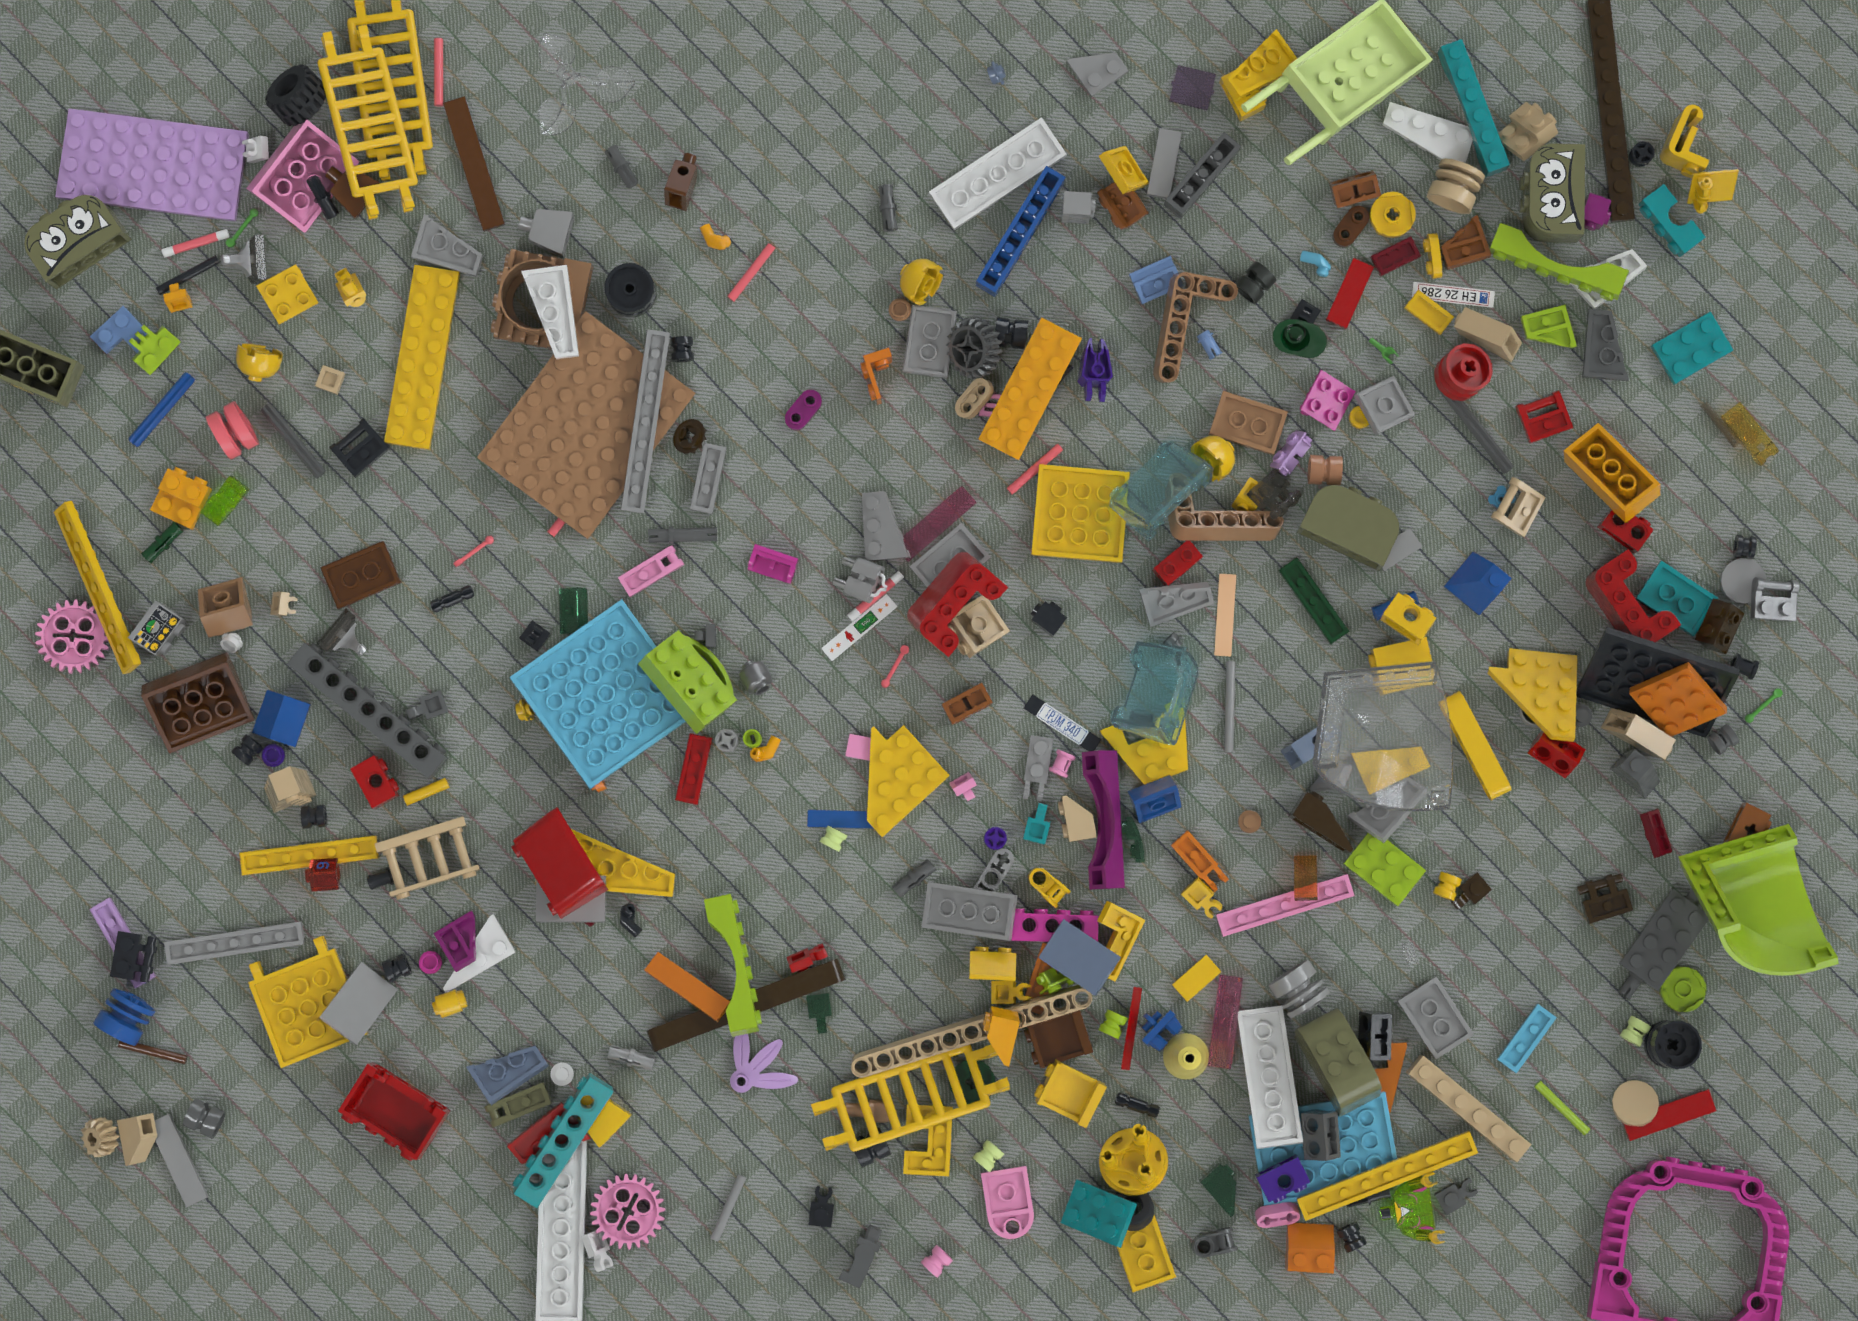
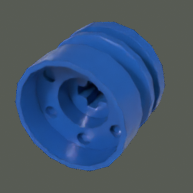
[93,988,156,1046]

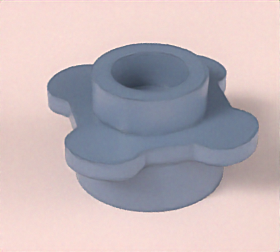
[987,61,1006,85]

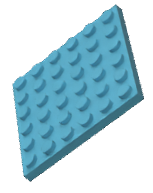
[510,599,686,789]

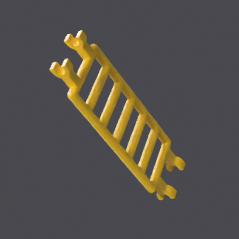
[347,0,433,181]
[317,25,418,220]
[811,1044,1010,1152]

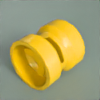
[1433,872,1462,901]

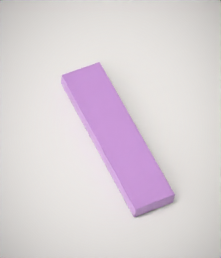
[89,898,156,988]

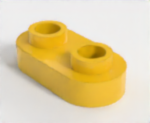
[1423,233,1442,279]

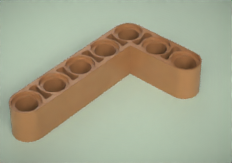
[1153,272,1238,383]
[1164,473,1284,541]

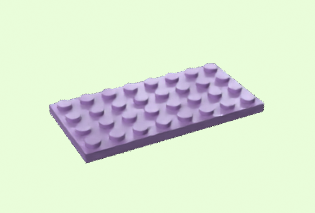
[55,109,249,222]

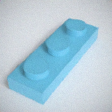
[1497,1004,1557,1073]

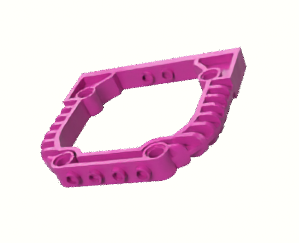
[1587,1156,1789,1321]

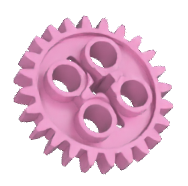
[35,599,110,674]
[590,1174,665,1250]

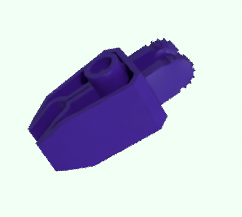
[1077,338,1113,402]

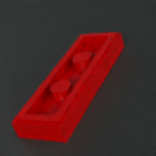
[1326,258,1374,329]
[675,733,712,805]

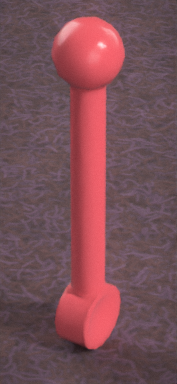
[453,536,494,567]
[881,645,909,688]

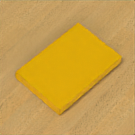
[1117,1215,1176,1292]

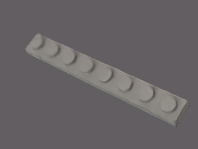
[621,329,670,514]

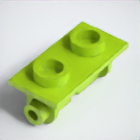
[1036,968,1075,995]

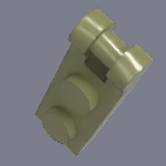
[484,1082,552,1128]

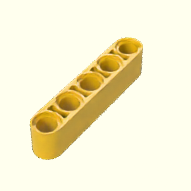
[1439,691,1512,801]

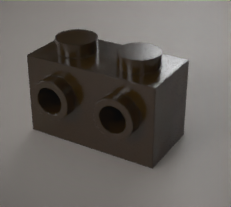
[1695,598,1745,654]

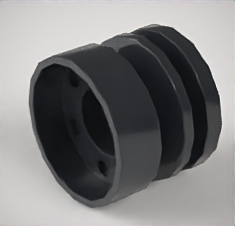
[1644,1020,1702,1069]

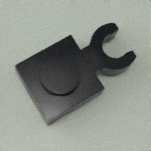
[808,1186,834,1228]

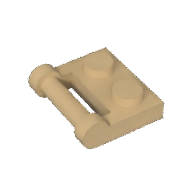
[1491,477,1546,537]

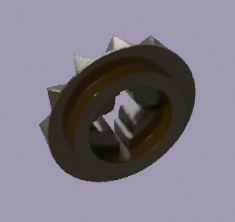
[673,419,707,455]

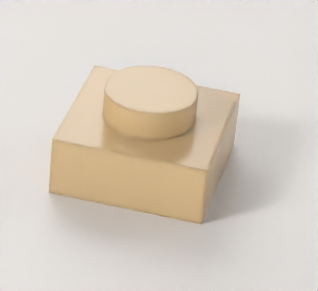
[315,365,345,395]

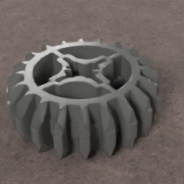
[946,317,1003,379]

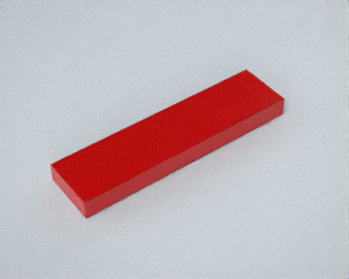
[1622,1089,1717,1141]

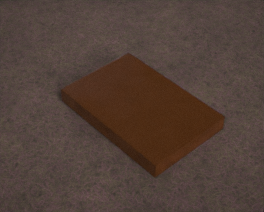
[320,541,402,610]

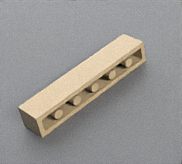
[1405,1055,1532,1162]

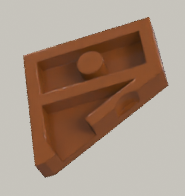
[1440,215,1491,270]

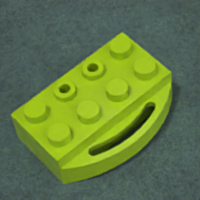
[638,630,737,734]

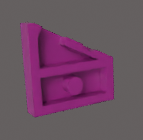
[433,910,476,972]

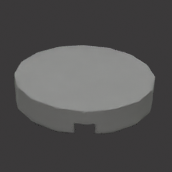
[1720,558,1766,604]

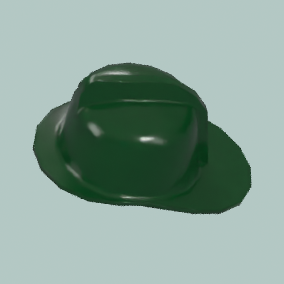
[1273,319,1327,358]

